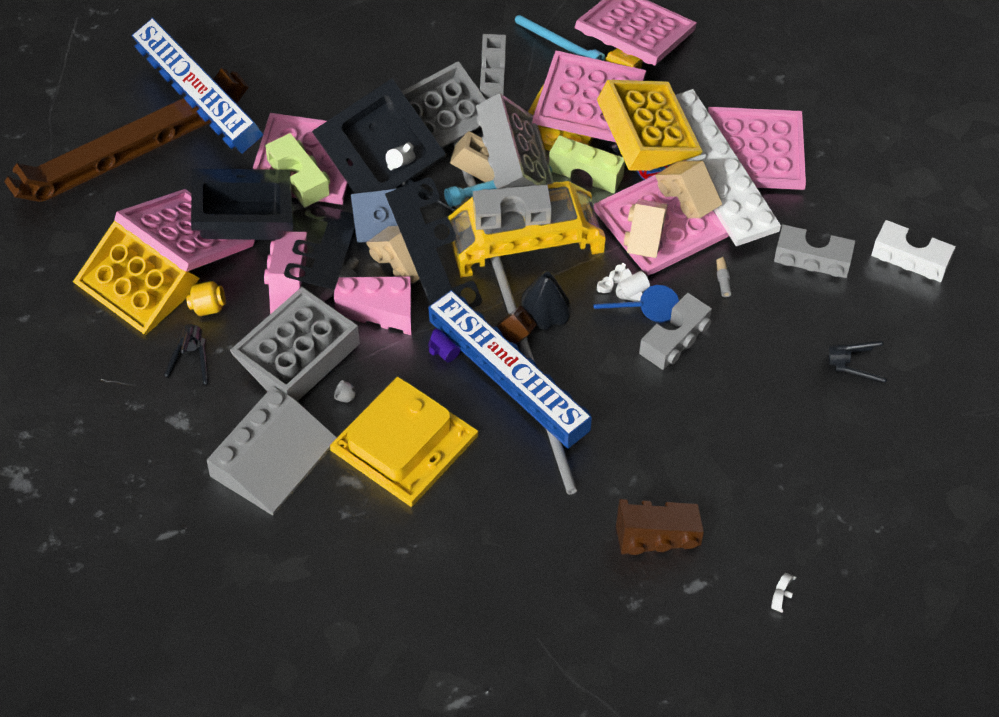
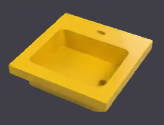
[330,376,478,507]

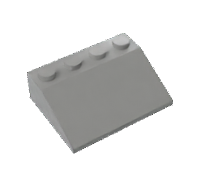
[402,61,486,148]
[476,93,554,189]
[230,287,360,401]
[207,386,337,515]

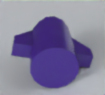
[428,329,461,363]

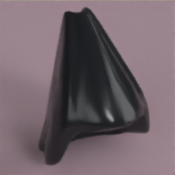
[521,271,571,330]

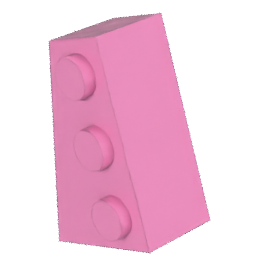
[264,231,307,314]
[334,277,411,335]

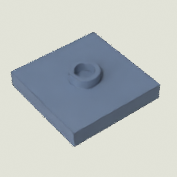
[351,189,398,244]

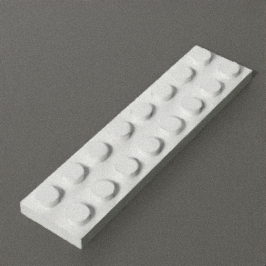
[675,89,781,246]

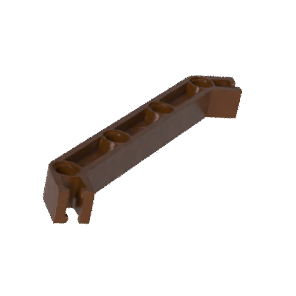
[4,68,249,202]

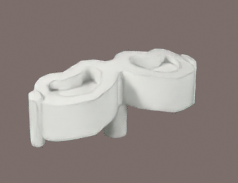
[597,263,626,293]
[771,573,797,613]

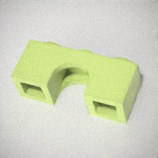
[265,133,330,208]
[549,135,625,194]

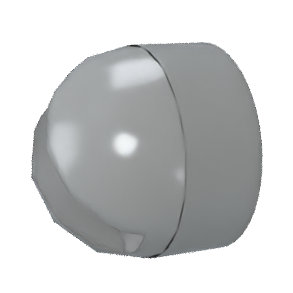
[334,380,356,403]

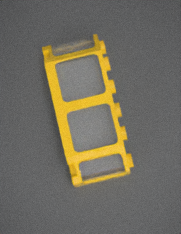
[448,181,605,278]

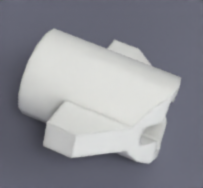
[386,142,416,171]
[616,269,650,302]

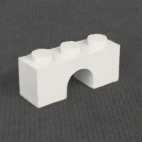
[871,220,956,282]

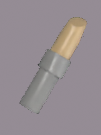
[716,256,731,297]

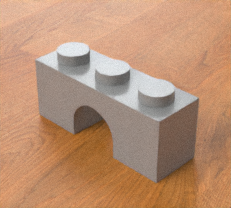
[480,34,506,100]
[472,185,551,230]
[774,225,855,278]
[639,293,712,370]

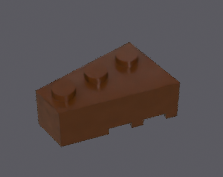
[616,499,704,555]

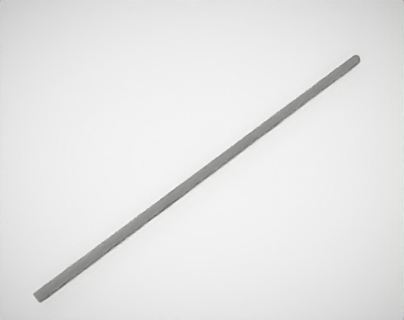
[453,138,577,495]

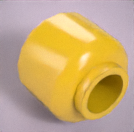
[186,281,226,316]

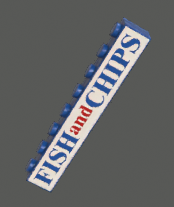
[131,18,263,154]
[429,290,592,448]

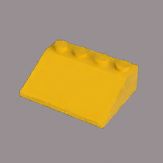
[597,80,703,171]
[73,221,200,335]

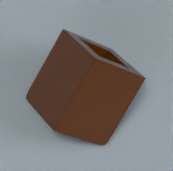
[495,305,537,344]

